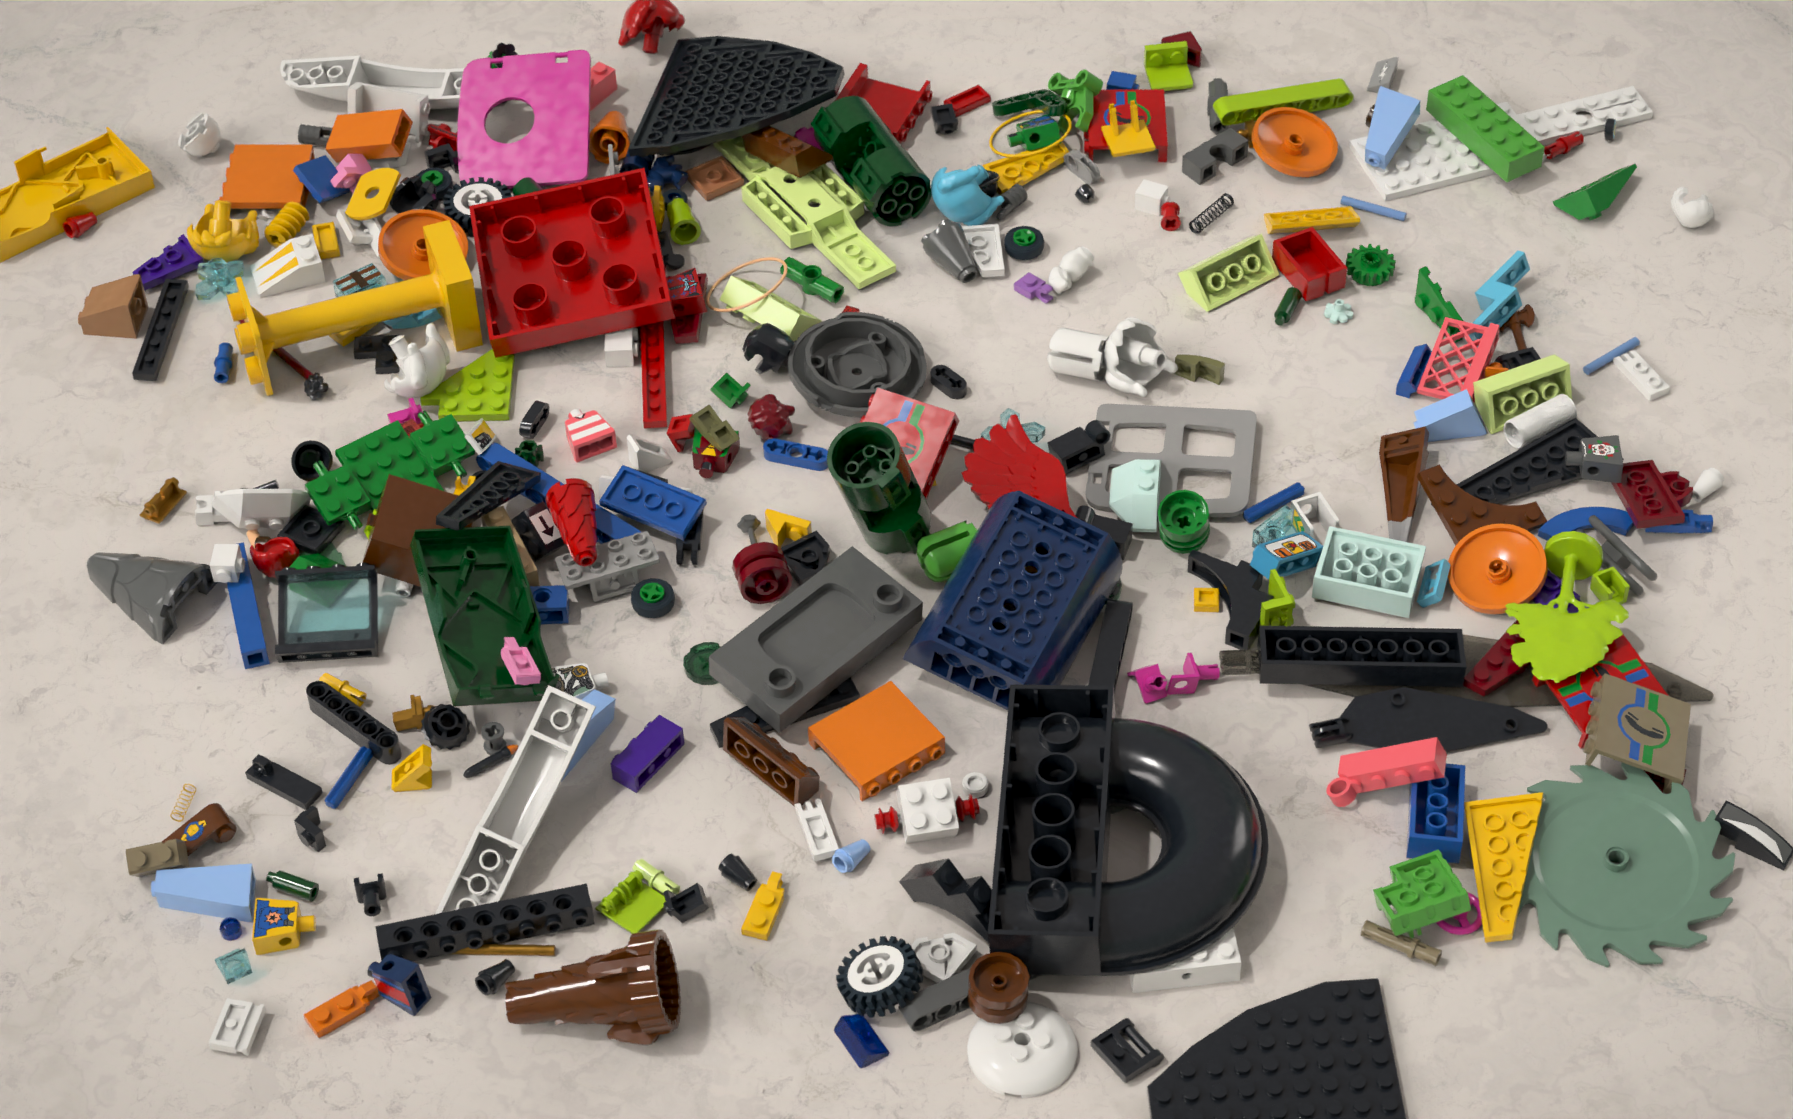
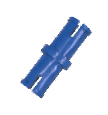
[214,342,233,383]

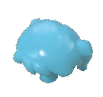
[931,164,1005,226]

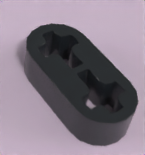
[930,365,967,399]
[519,400,550,439]

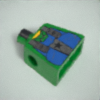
[1007,115,1062,151]

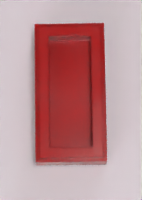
[944,85,991,117]

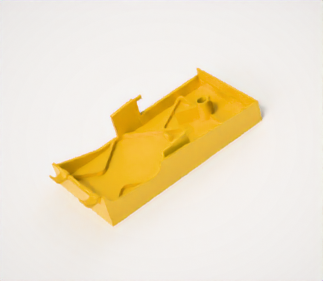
[0,127,155,263]

